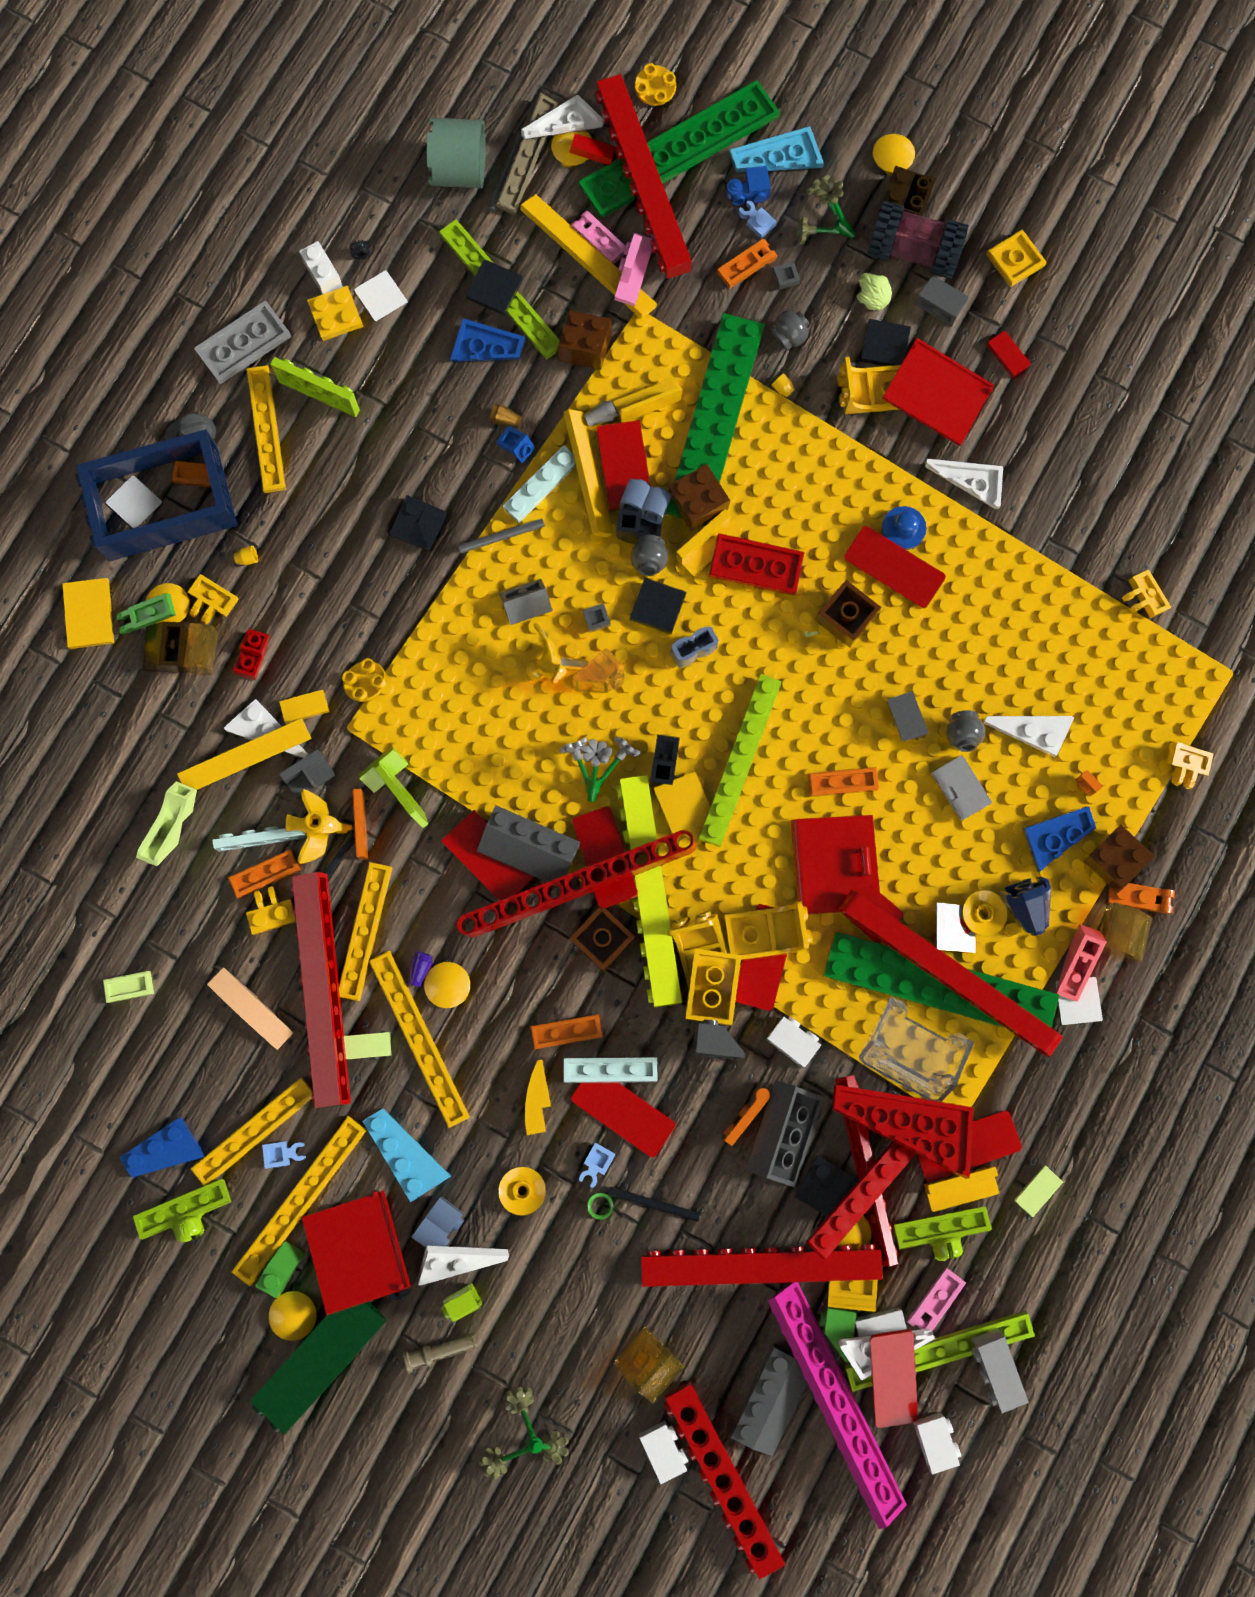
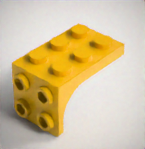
[837,357,901,414]
[724,901,812,960]
[667,911,728,988]

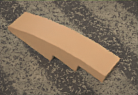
[207,967,294,1050]

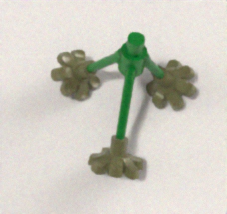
[796,175,856,245]
[479,1387,569,1481]

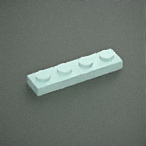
[503,446,576,523]
[213,827,307,852]
[563,1058,658,1083]

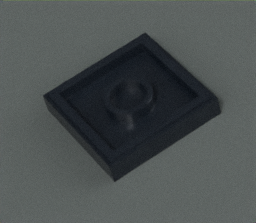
[465,259,524,316]
[860,319,911,366]
[630,578,687,635]

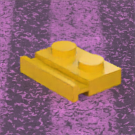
[827,1280,878,1312]

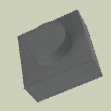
[773,261,800,290]
[582,603,611,633]

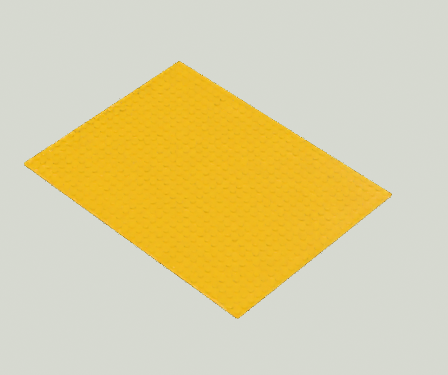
[347,313,1233,1107]

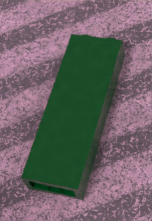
[250,1302,388,1435]

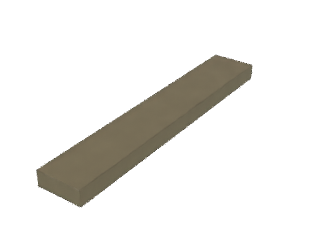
[495,93,559,215]

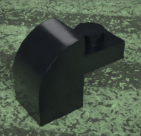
[616,509,662,544]
[650,734,680,785]

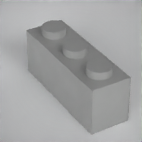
[971,1328,1029,1413]

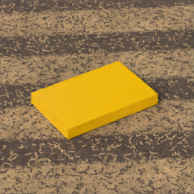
[62,578,114,649]
[653,772,710,848]

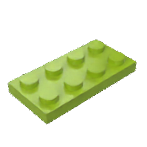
[270,357,360,417]

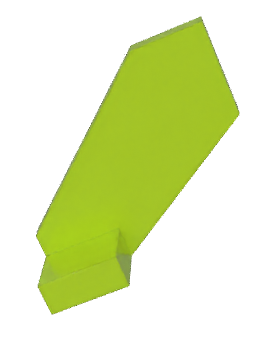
[358,746,428,828]

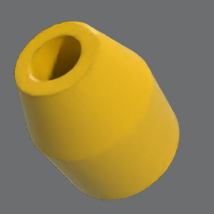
[771,373,795,397]
[234,546,258,565]

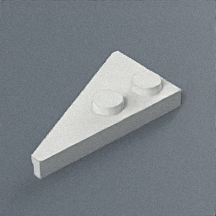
[521,95,604,139]
[925,459,1003,509]
[224,699,308,758]
[983,716,1074,757]
[418,1246,509,1285]
[838,1329,935,1380]

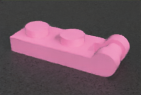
[571,211,626,264]
[907,1267,966,1332]

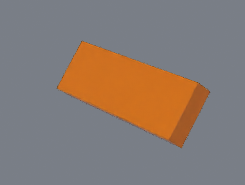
[808,767,879,797]
[352,789,368,860]
[228,849,301,899]
[530,1014,603,1050]

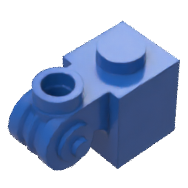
[726,166,771,205]

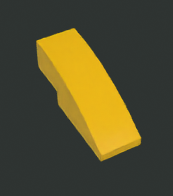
[525,1060,551,1135]

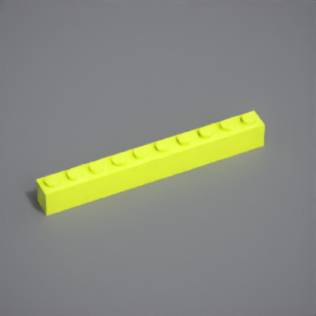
[616,775,682,1008]

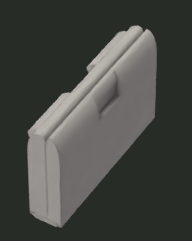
[931,755,992,821]

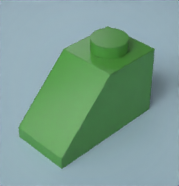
[255,1241,306,1298]
[819,1306,856,1362]

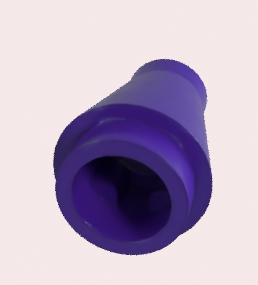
[408,951,433,987]

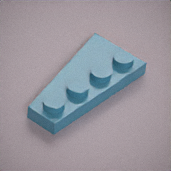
[730,126,824,173]
[362,1108,451,1202]

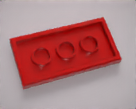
[709,533,805,596]

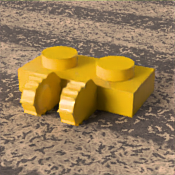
[1122,570,1171,618]
[188,574,239,624]
[1167,742,1213,789]
[246,886,296,935]

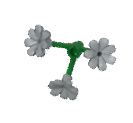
[559,736,641,802]

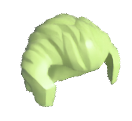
[857,273,892,311]

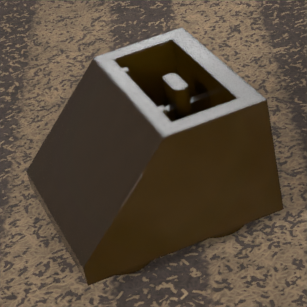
[878,166,936,222]
[142,622,192,673]

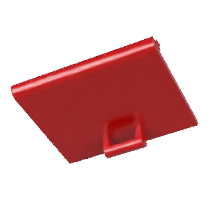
[882,338,994,446]
[791,815,881,916]
[302,1190,411,1315]

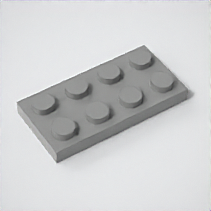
[194,300,292,384]

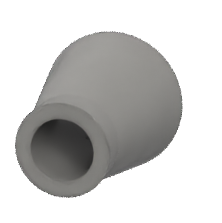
[584,400,618,427]

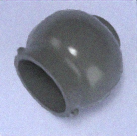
[770,310,809,351]
[631,535,668,576]
[946,710,985,752]

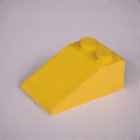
[684,949,741,1026]

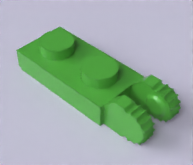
[116,593,176,634]

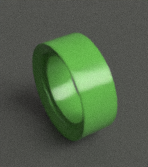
[587,1193,613,1220]

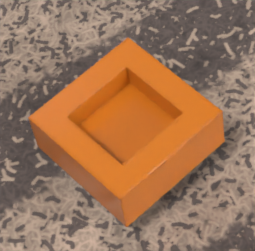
[1075,770,1103,796]

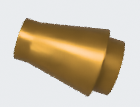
[489,403,523,429]

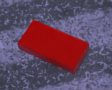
[569,133,616,165]
[987,331,1031,378]

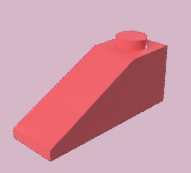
[1055,924,1106,1002]

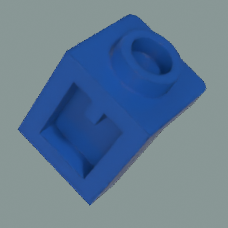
[495,426,535,463]

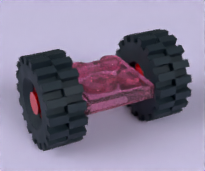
[867,200,969,279]

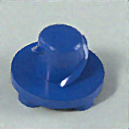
[882,506,926,550]

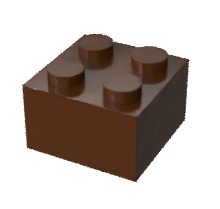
[558,310,612,370]
[668,464,730,531]
[815,580,881,648]
[1084,824,1155,893]
[569,907,635,972]

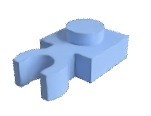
[738,200,777,239]
[262,1141,306,1169]
[579,1143,615,1188]

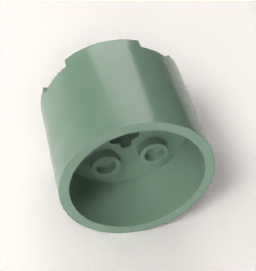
[427,117,485,188]

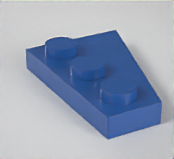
[450,319,525,362]
[1023,806,1096,872]
[120,1117,206,1178]

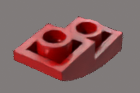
[233,629,270,681]

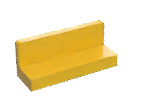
[613,378,682,423]
[676,509,741,577]
[924,1166,999,1212]

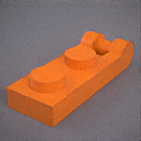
[717,239,778,289]
[1107,883,1175,914]
[723,1088,770,1146]

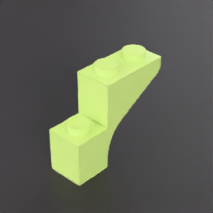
[136,781,197,866]

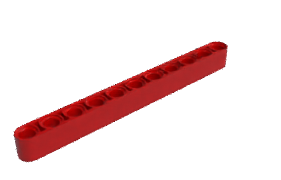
[457,830,697,938]
[838,890,1063,1057]

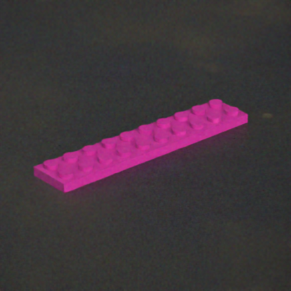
[768,1282,907,1530]

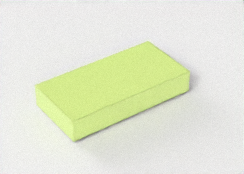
[103,971,154,1003]
[344,1032,392,1060]
[1013,1166,1063,1217]

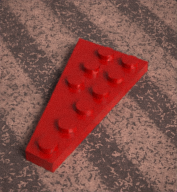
[832,1085,973,1179]

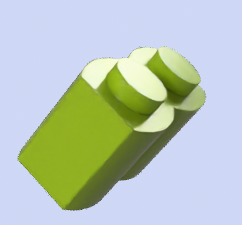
[441,1283,482,1322]

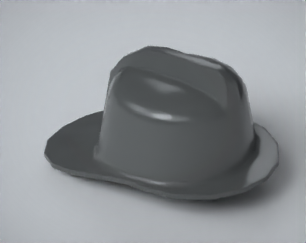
[164,414,216,441]

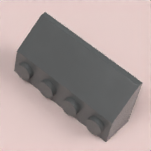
[477,805,580,882]
[692,1019,745,1060]
[746,1080,823,1187]
[729,1344,808,1456]

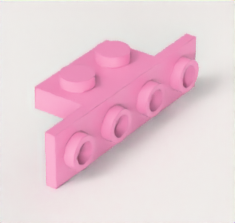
[614,233,652,306]

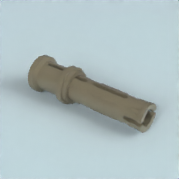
[403,1333,478,1374]

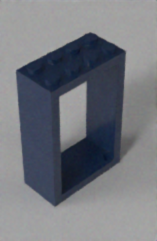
[75,429,238,561]

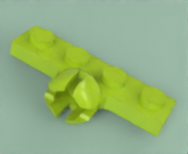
[133,1179,231,1242]
[893,1206,992,1261]

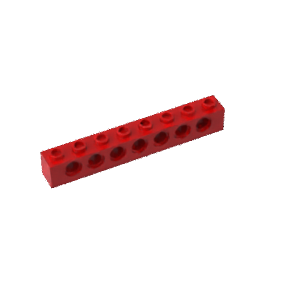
[663,1381,785,1580]

